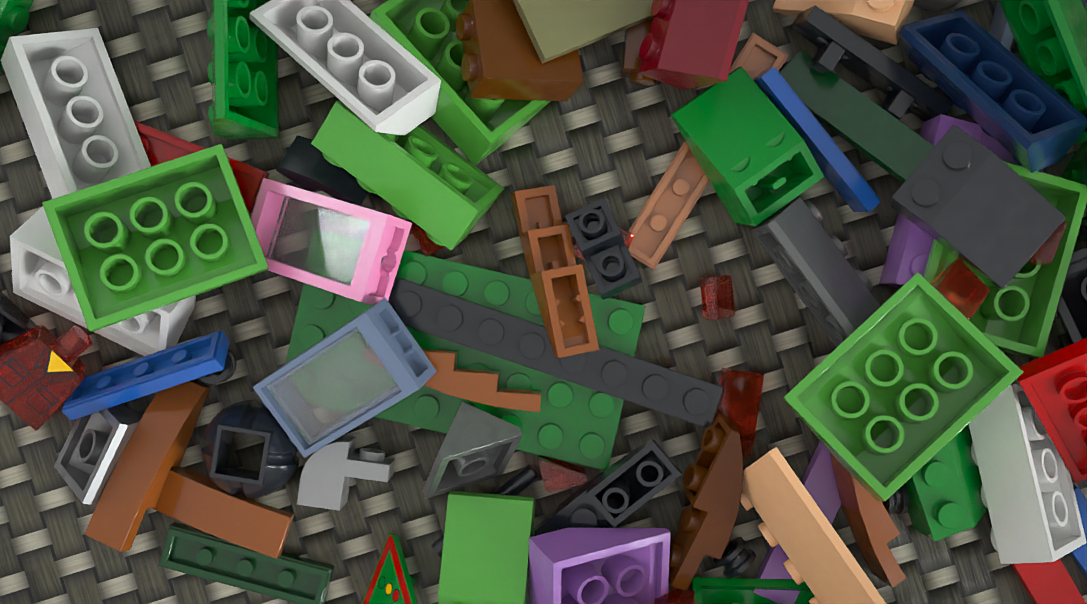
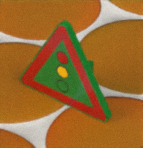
[362,534,418,604]

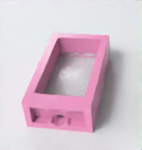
[251,178,412,305]

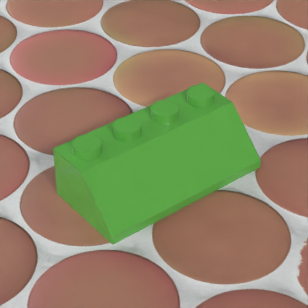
[311,100,505,250]

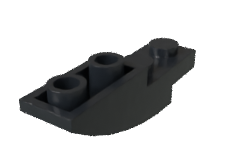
[534,439,682,536]

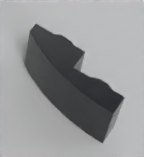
[276,135,368,206]
[565,198,642,300]

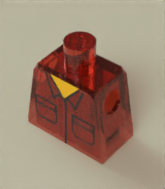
[0,325,93,431]

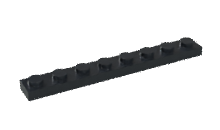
[388,277,724,428]

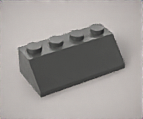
[750,197,884,348]

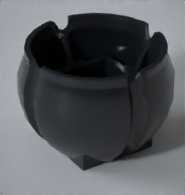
[201,400,299,498]

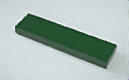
[780,49,935,183]
[158,522,335,604]

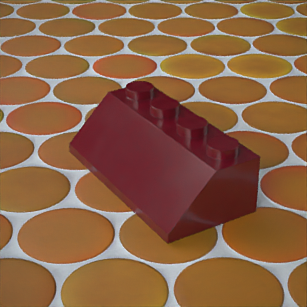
[638,0,749,90]

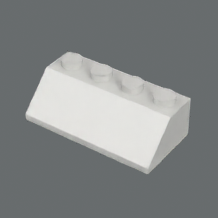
[250,0,441,136]
[0,28,151,199]
[10,206,196,356]
[969,380,1087,564]

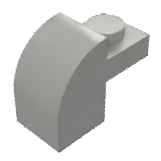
[297,436,395,511]

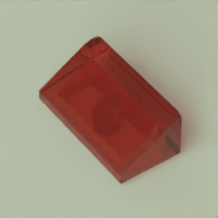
[713,367,764,457]

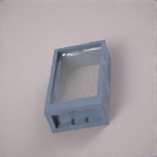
[253,298,437,458]

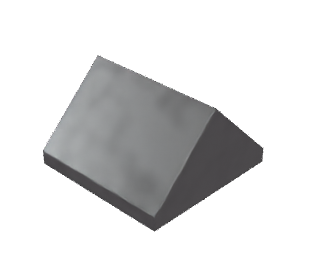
[422,402,523,499]
[54,404,143,505]

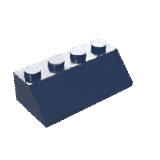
[899,10,1087,173]

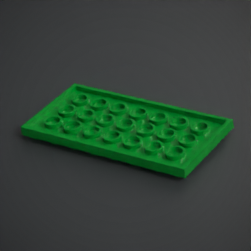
[285,230,646,470]

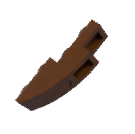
[669,413,743,591]

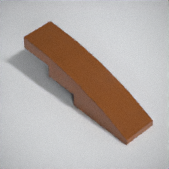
[510,185,600,358]
[366,347,541,412]
[84,380,210,552]
[830,452,906,588]
[153,466,294,559]

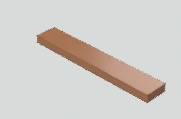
[623,33,788,270]

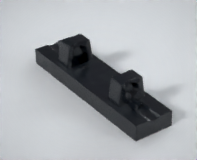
[790,5,954,121]

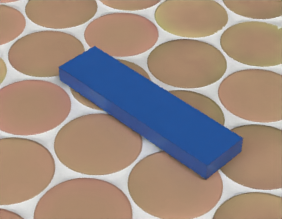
[753,67,881,212]
[62,330,230,421]

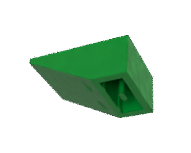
[670,67,824,226]

